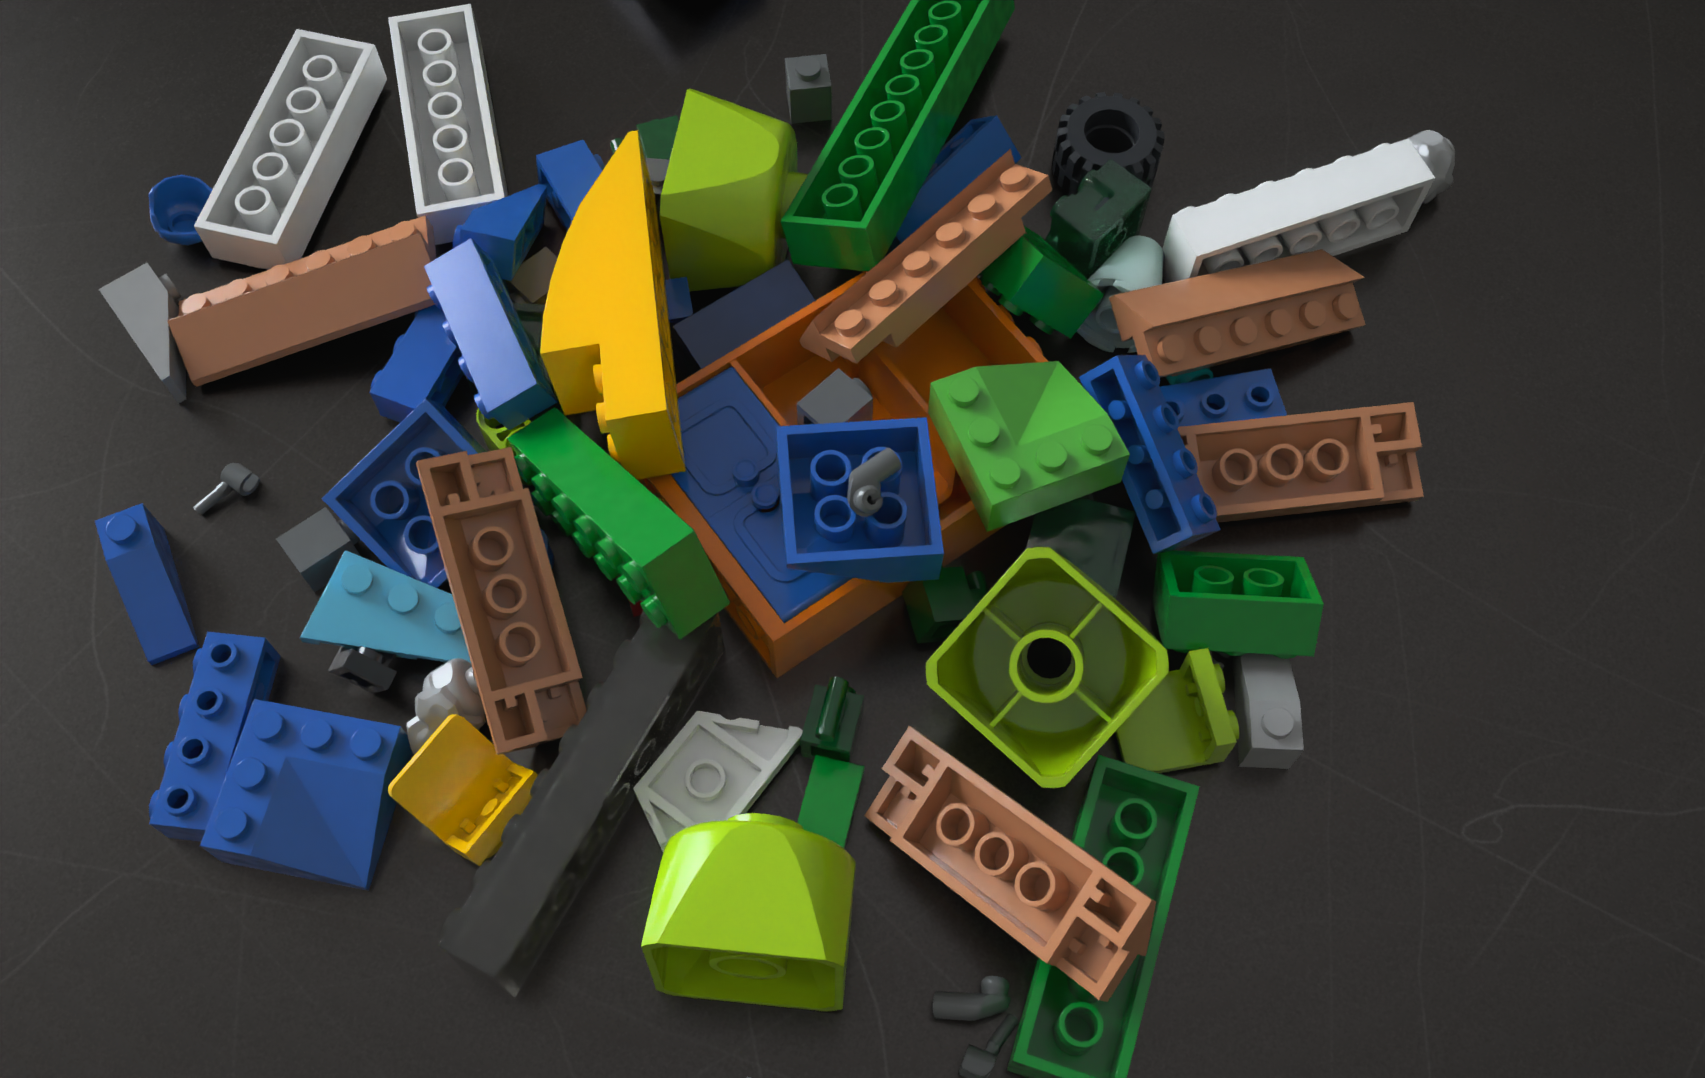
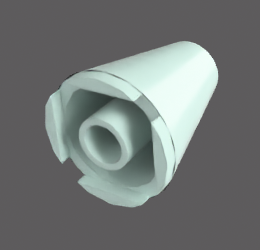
[1077,236,1164,353]

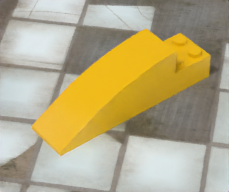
[540,130,686,480]

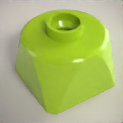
[660,88,808,291]
[926,547,1169,788]
[641,813,856,1012]

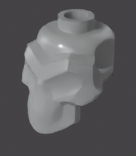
[1409,130,1455,204]
[406,658,486,755]

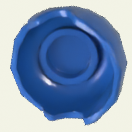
[149,175,213,246]

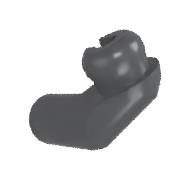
[847,448,902,517]
[933,976,1011,1021]

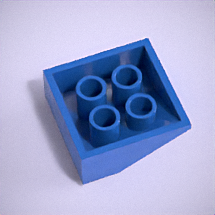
[321,398,536,589]
[776,417,944,583]
[200,699,413,891]

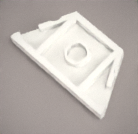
[633,711,803,853]

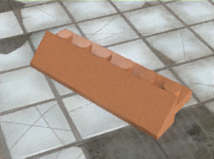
[799,149,1052,364]
[167,215,437,387]
[1109,249,1365,378]
[1178,402,1424,523]
[416,447,592,755]
[864,726,1156,1002]

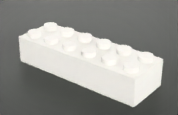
[388,4,508,245]
[194,29,387,270]
[1162,138,1435,283]

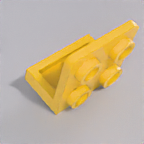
[388,714,547,866]

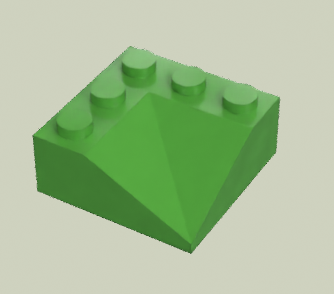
[928,361,1130,532]

